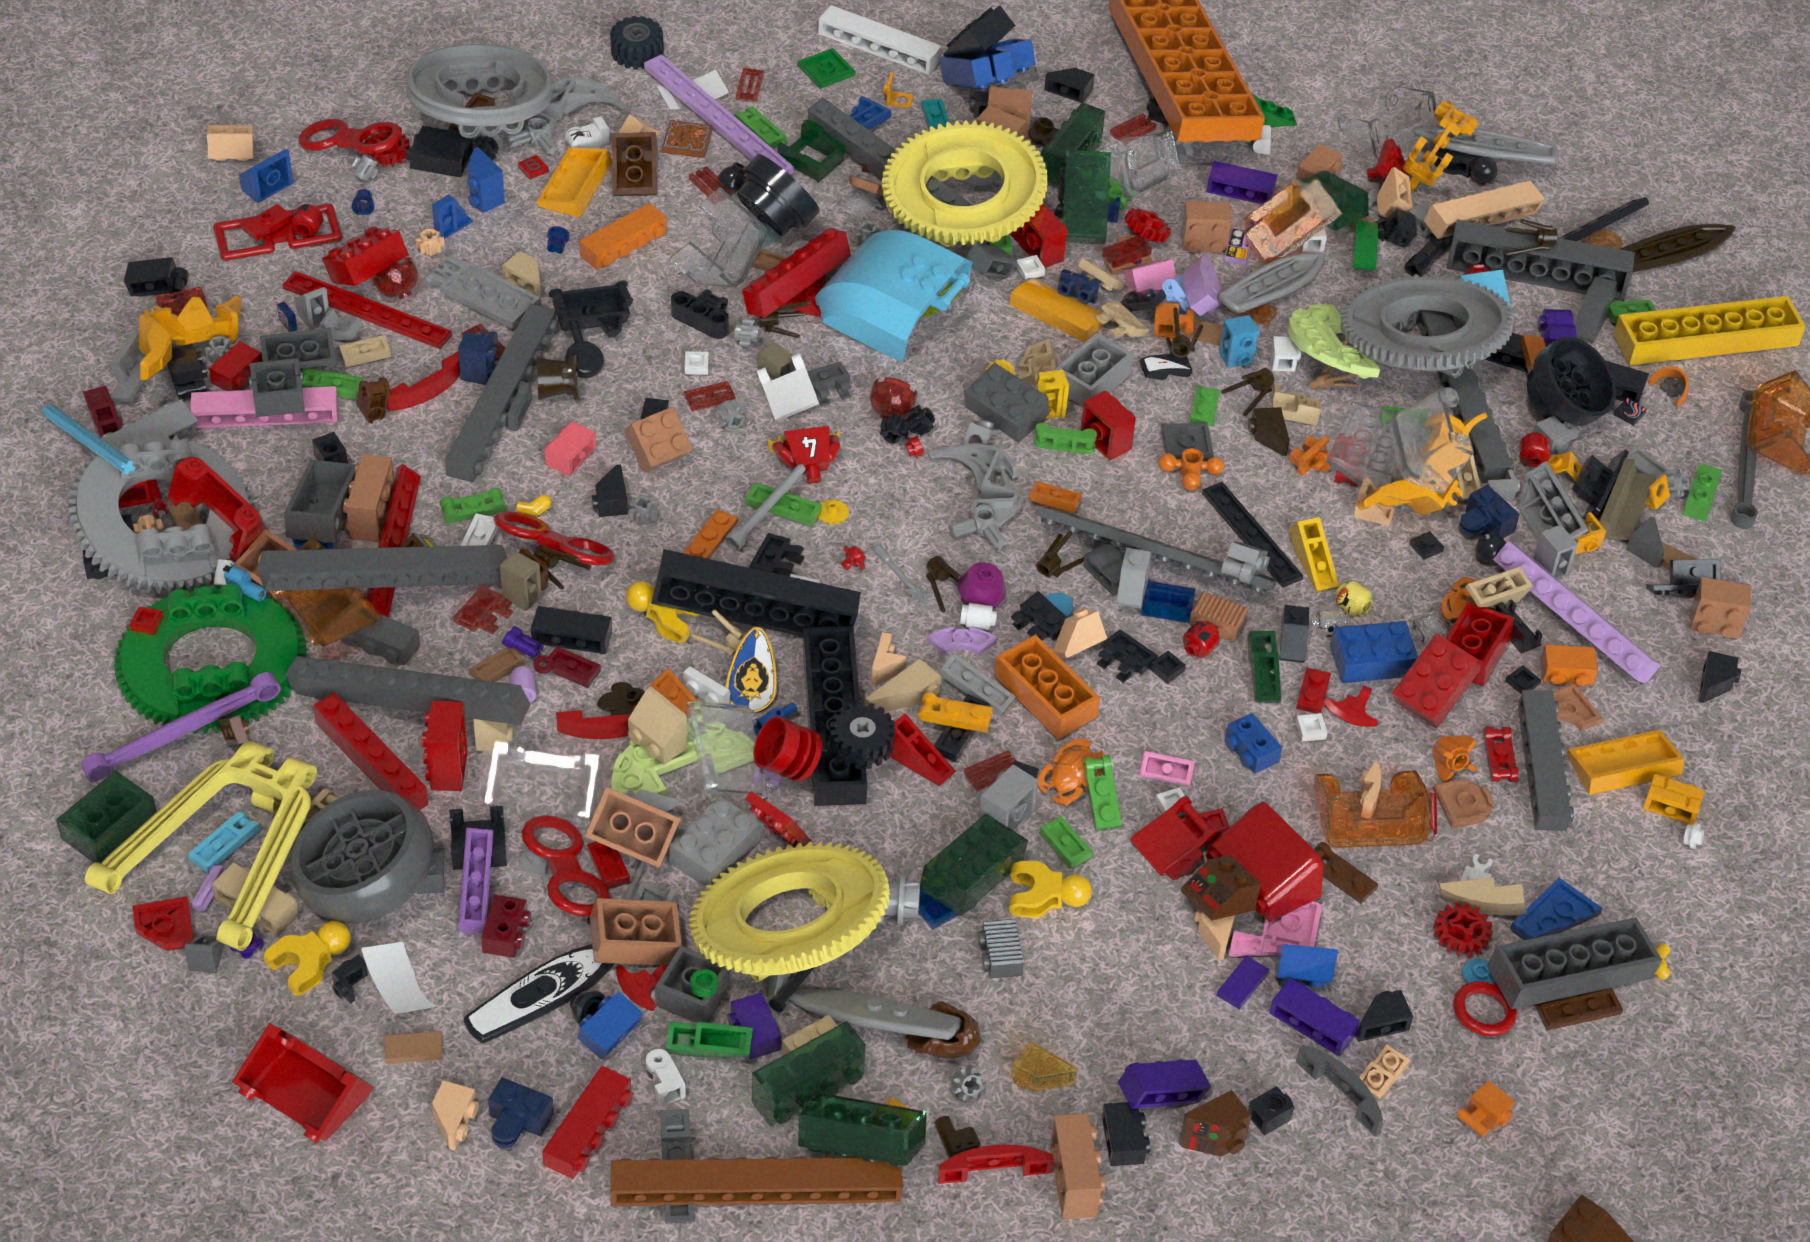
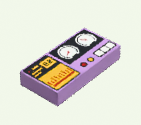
[1224,228,1254,266]

